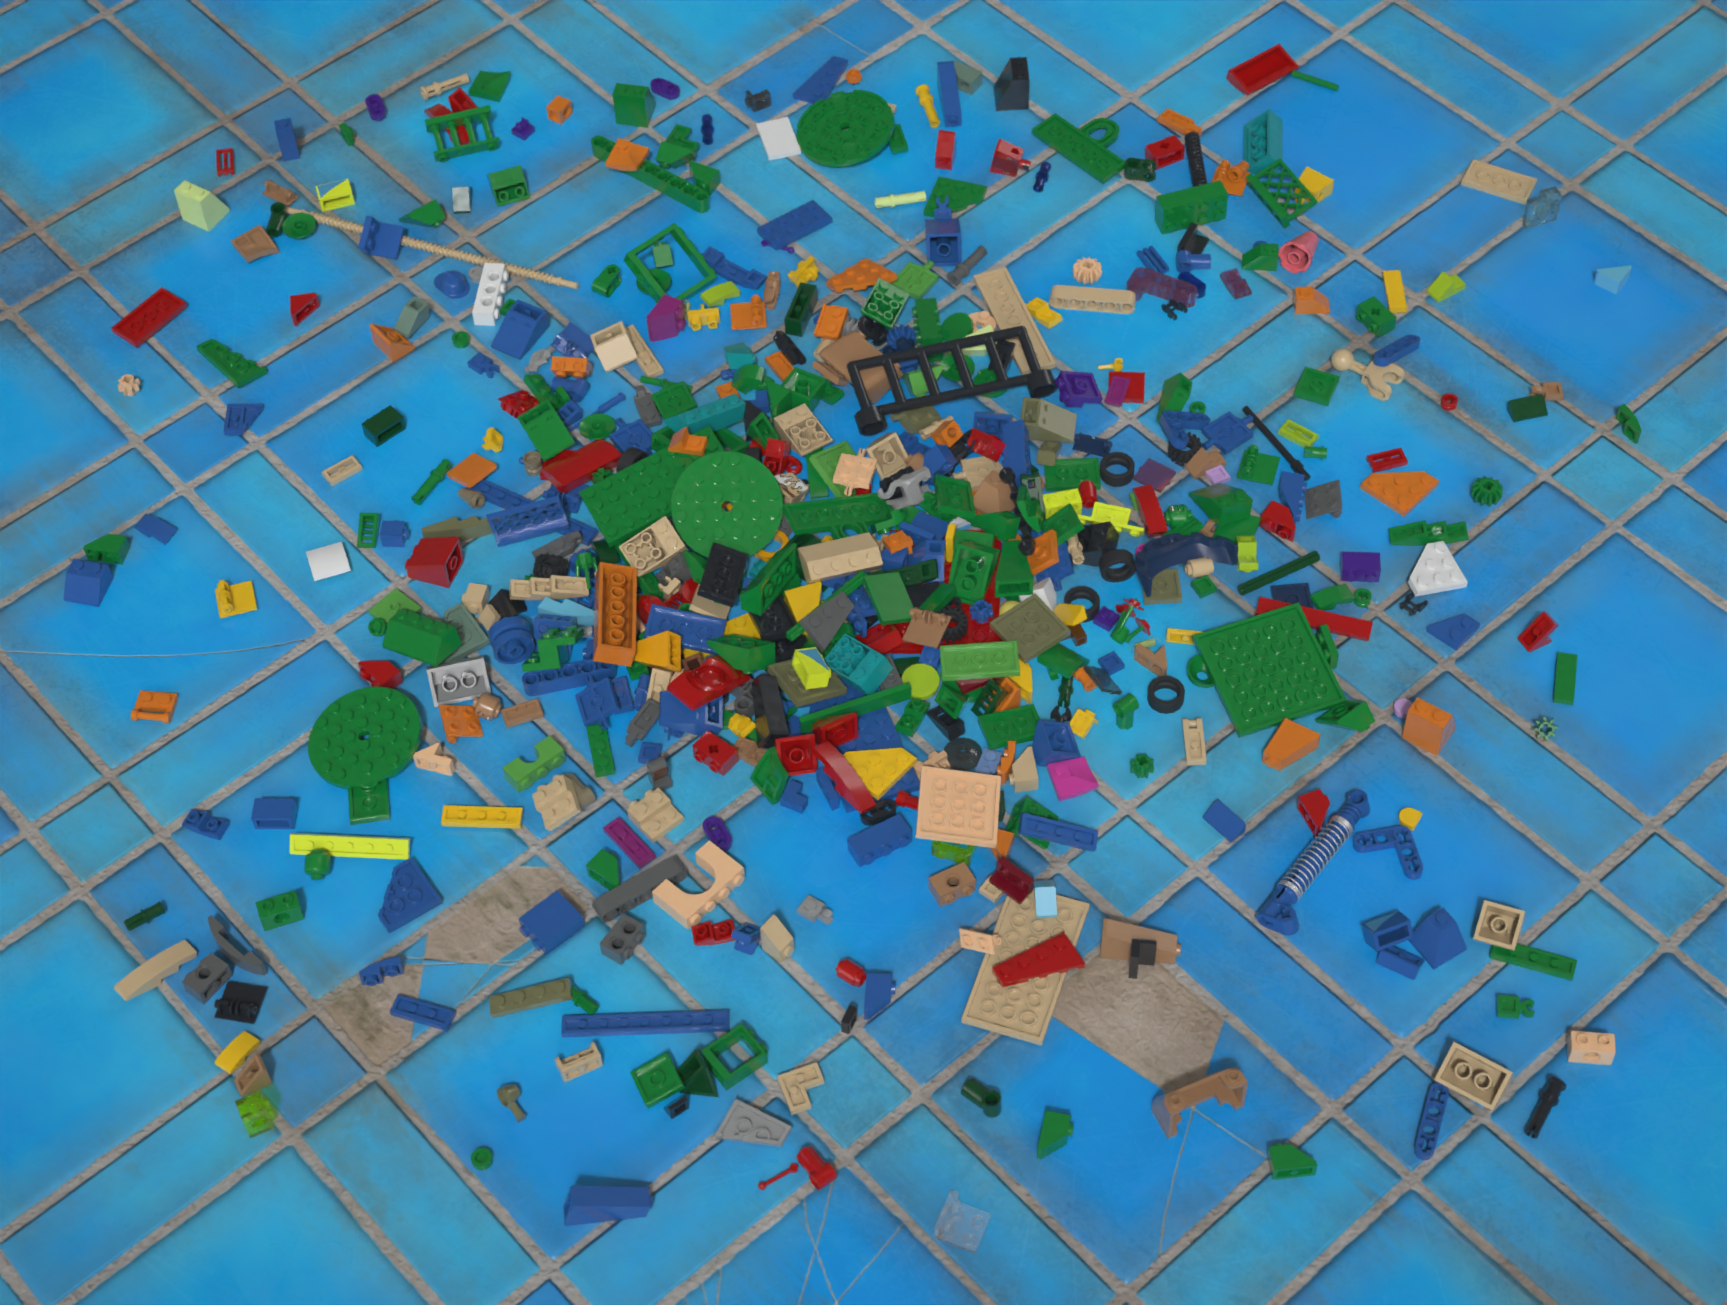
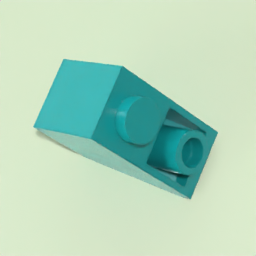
[724,342,756,370]

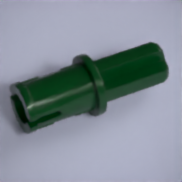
[1058,676,1074,708]
[124,902,165,931]

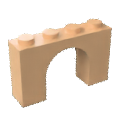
[652,840,745,930]

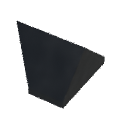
[488,589,527,619]

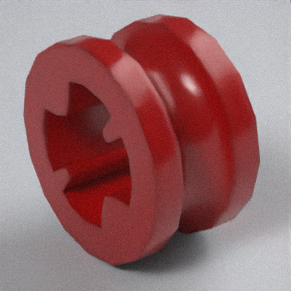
[1441,393,1458,411]

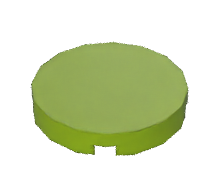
[902,663,940,700]

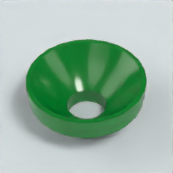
[1187,655,1214,688]

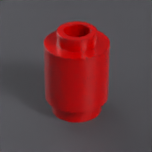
[1078,480,1098,509]
[836,959,867,987]

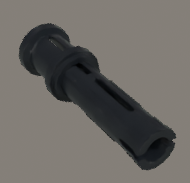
[1525,1077,1567,1139]

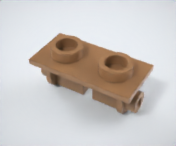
[262,180,299,207]

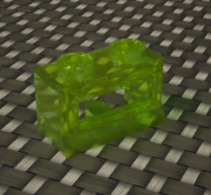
[931,840,977,866]

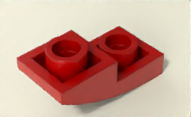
[691,919,736,946]

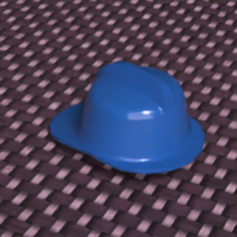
[434,270,470,299]

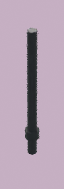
[1242,406,1311,481]

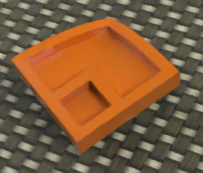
[605,138,650,171]

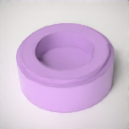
[1393,698,1413,718]

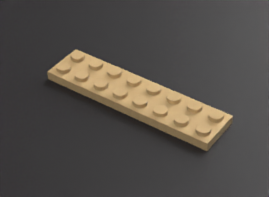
[973,267,1056,375]

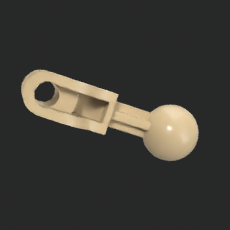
[1331,348,1405,401]

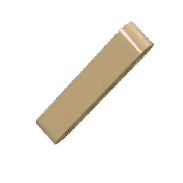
[1049,285,1136,314]

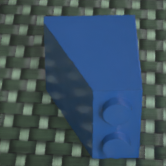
[925,218,961,266]

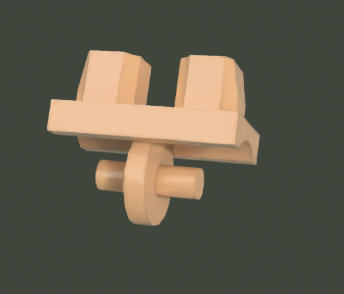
[913,750,951,782]

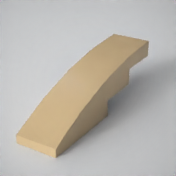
[509,575,589,600]
[114,940,197,1001]

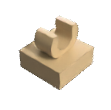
[658,576,682,600]

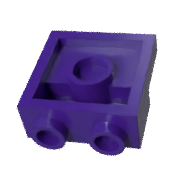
[1055,371,1103,408]

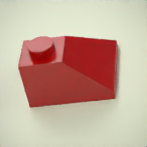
[812,712,858,748]

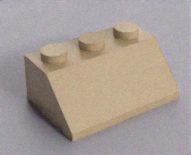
[1434,1042,1514,1111]

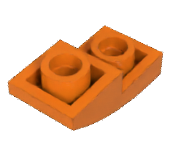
[997,741,1016,785]

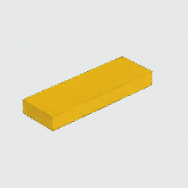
[1382,270,1407,313]

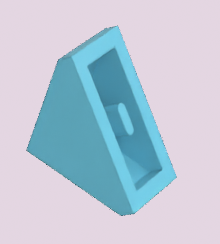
[1594,265,1632,295]
[1033,880,1057,918]

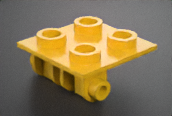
[215,580,257,618]

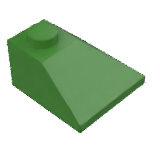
[901,365,943,397]

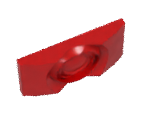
[667,655,751,711]

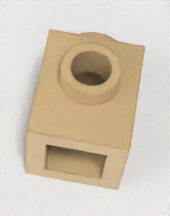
[462,583,490,614]

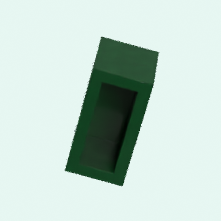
[362,405,406,447]

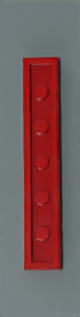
[1255,597,1373,641]

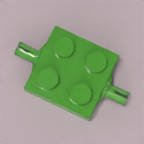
[891,260,938,299]

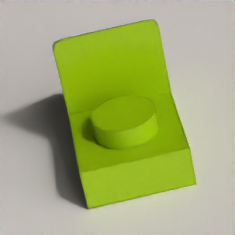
[1427,271,1466,303]

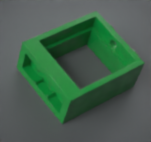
[700,1023,768,1091]

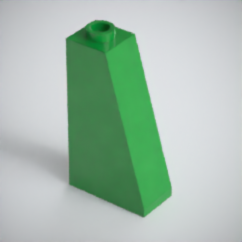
[995,540,1034,597]

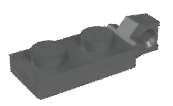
[634,385,662,428]
[532,530,584,558]
[625,698,660,748]

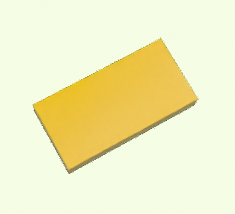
[945,523,956,562]

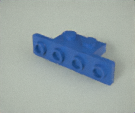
[832,583,877,638]

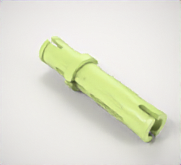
[874,191,926,209]

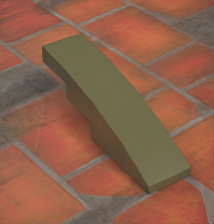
[421,515,499,541]

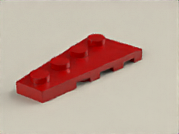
[992,932,1085,988]

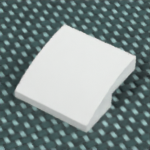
[306,542,351,581]

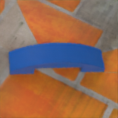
[702,246,767,289]

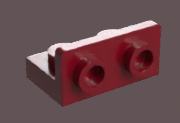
[989,856,1034,904]

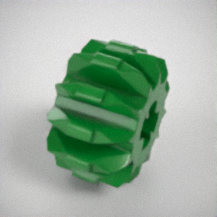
[1471,475,1503,507]

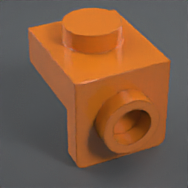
[882,530,913,555]

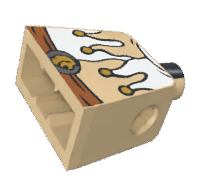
[774,473,809,504]

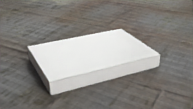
[756,117,801,161]

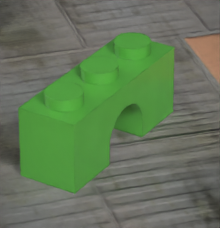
[502,735,566,793]

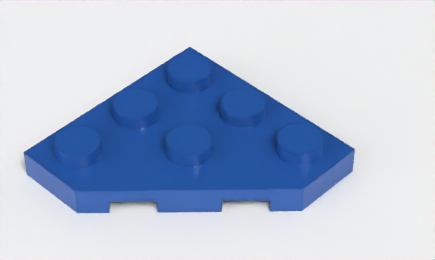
[378,857,442,934]

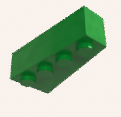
[912,298,943,362]

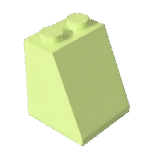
[174,180,230,232]

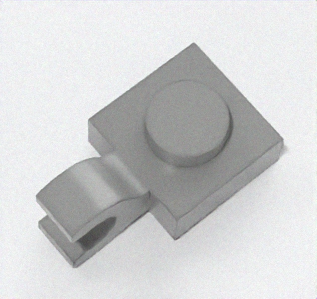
[797,895,834,925]

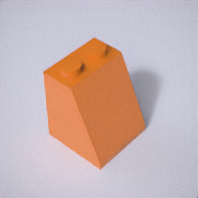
[1402,697,1456,756]

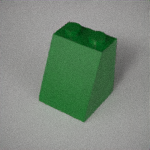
[612,83,656,128]

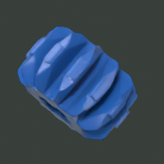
[886,324,917,349]

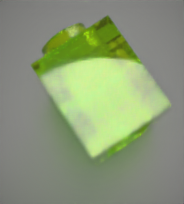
[235,1091,276,1138]

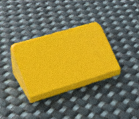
[1053,603,1087,626]
[1166,628,1202,645]

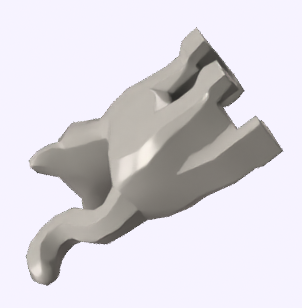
[877,466,935,510]

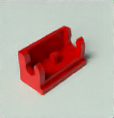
[967,428,1006,462]

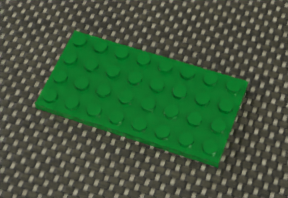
[579,426,725,547]

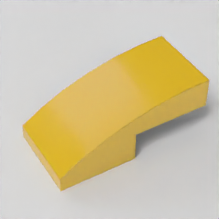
[1026,297,1062,329]
[215,1031,260,1074]

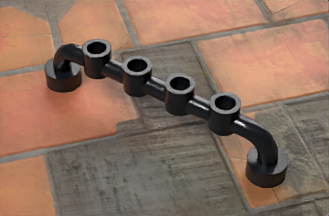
[999,467,1036,556]

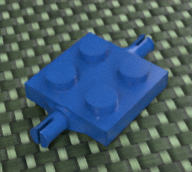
[1202,411,1253,455]
[610,418,652,456]
[1036,541,1075,591]
[575,674,620,730]

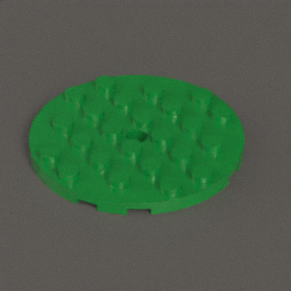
[796,90,895,167]
[671,451,783,559]
[308,687,422,789]

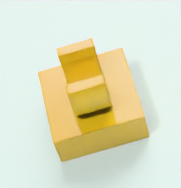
[482,427,504,453]

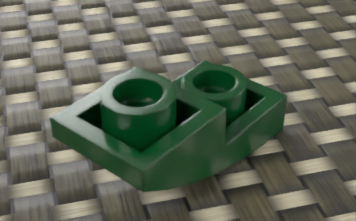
[591,540,619,564]

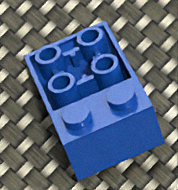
[491,299,549,360]
[659,691,723,736]

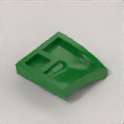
[469,70,511,102]
[750,746,789,805]

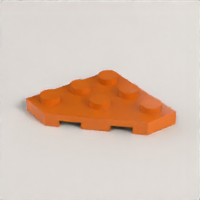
[826,258,897,293]
[1360,471,1439,517]

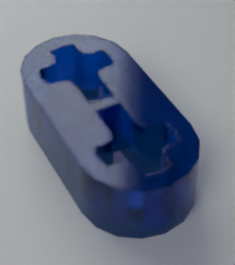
[1177,272,1206,298]

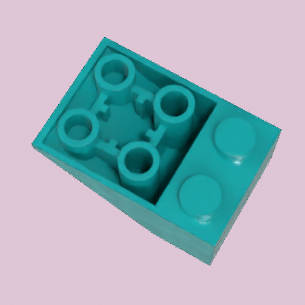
[824,633,893,696]

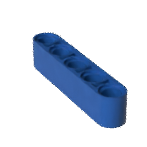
[522,658,617,696]

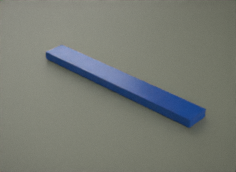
[466,479,599,547]
[561,1010,730,1038]

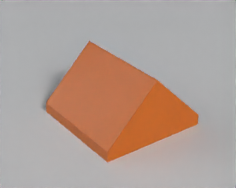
[369,323,415,362]

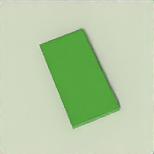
[940,640,1020,681]

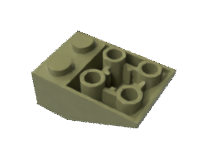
[1020,397,1077,443]

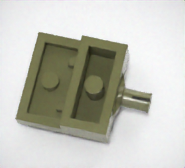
[890,396,942,434]

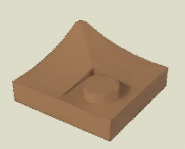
[231,225,280,263]

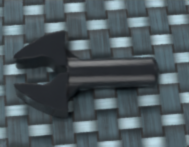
[1050,705,1072,722]

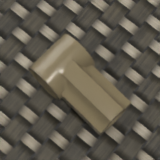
[564,773,596,810]

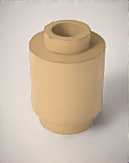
[1184,557,1214,579]

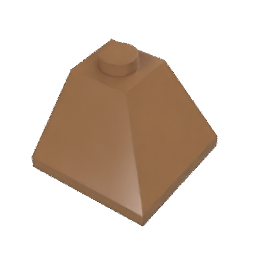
[973,470,1015,514]

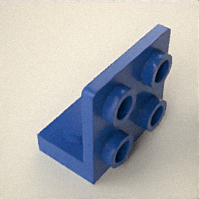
[358,216,404,259]
[899,511,951,546]
[533,614,577,659]

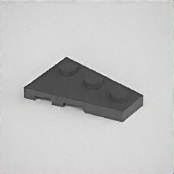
[799,591,854,652]

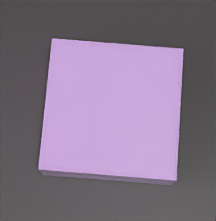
[1205,465,1231,485]

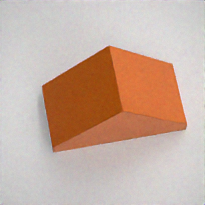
[990,829,1014,861]

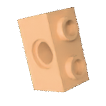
[1567,1031,1616,1065]

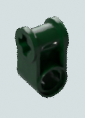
[1124,158,1157,182]

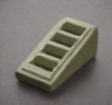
[1037,441,1062,466]

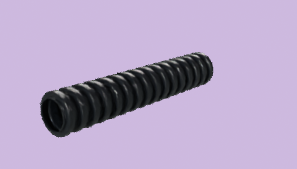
[1185,132,1208,187]

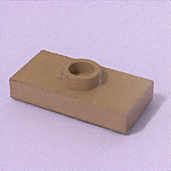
[811,361,848,386]
[500,698,544,728]

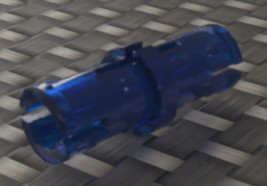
[701,114,714,145]
[1033,161,1051,193]

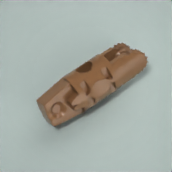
[763,271,781,310]

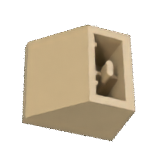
[590,321,638,373]

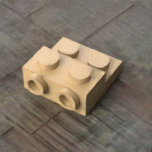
[532,775,581,832]
[627,788,684,843]

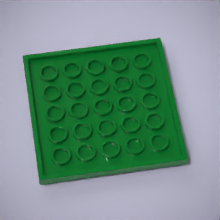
[1192,602,1347,738]

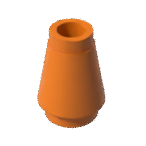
[1227,161,1249,182]

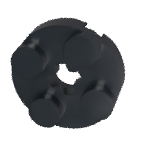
[858,314,889,346]

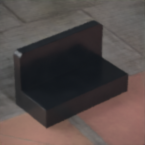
[1178,222,1209,254]
[1129,939,1157,979]

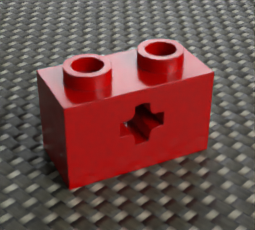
[1145,135,1185,170]
[692,730,739,776]

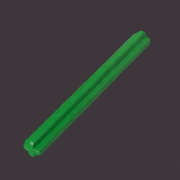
[786,570,868,641]

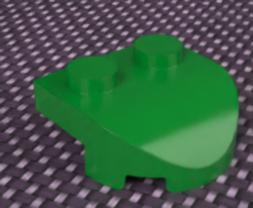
[870,507,907,535]

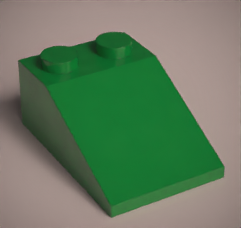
[1189,483,1253,527]
[948,539,1000,606]
[707,633,775,674]

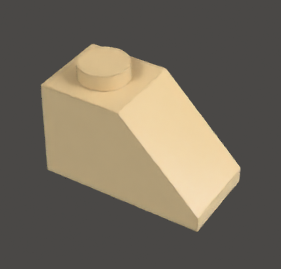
[1008,746,1039,793]
[760,914,794,962]

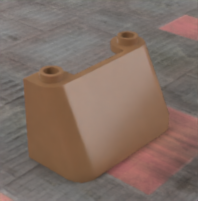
[819,330,903,405]
[1151,1068,1248,1139]

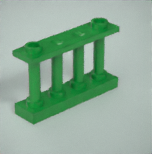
[425,105,500,162]

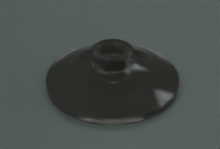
[944,738,982,771]

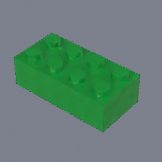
[1155,180,1228,234]

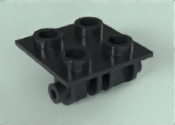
[214,981,267,1024]

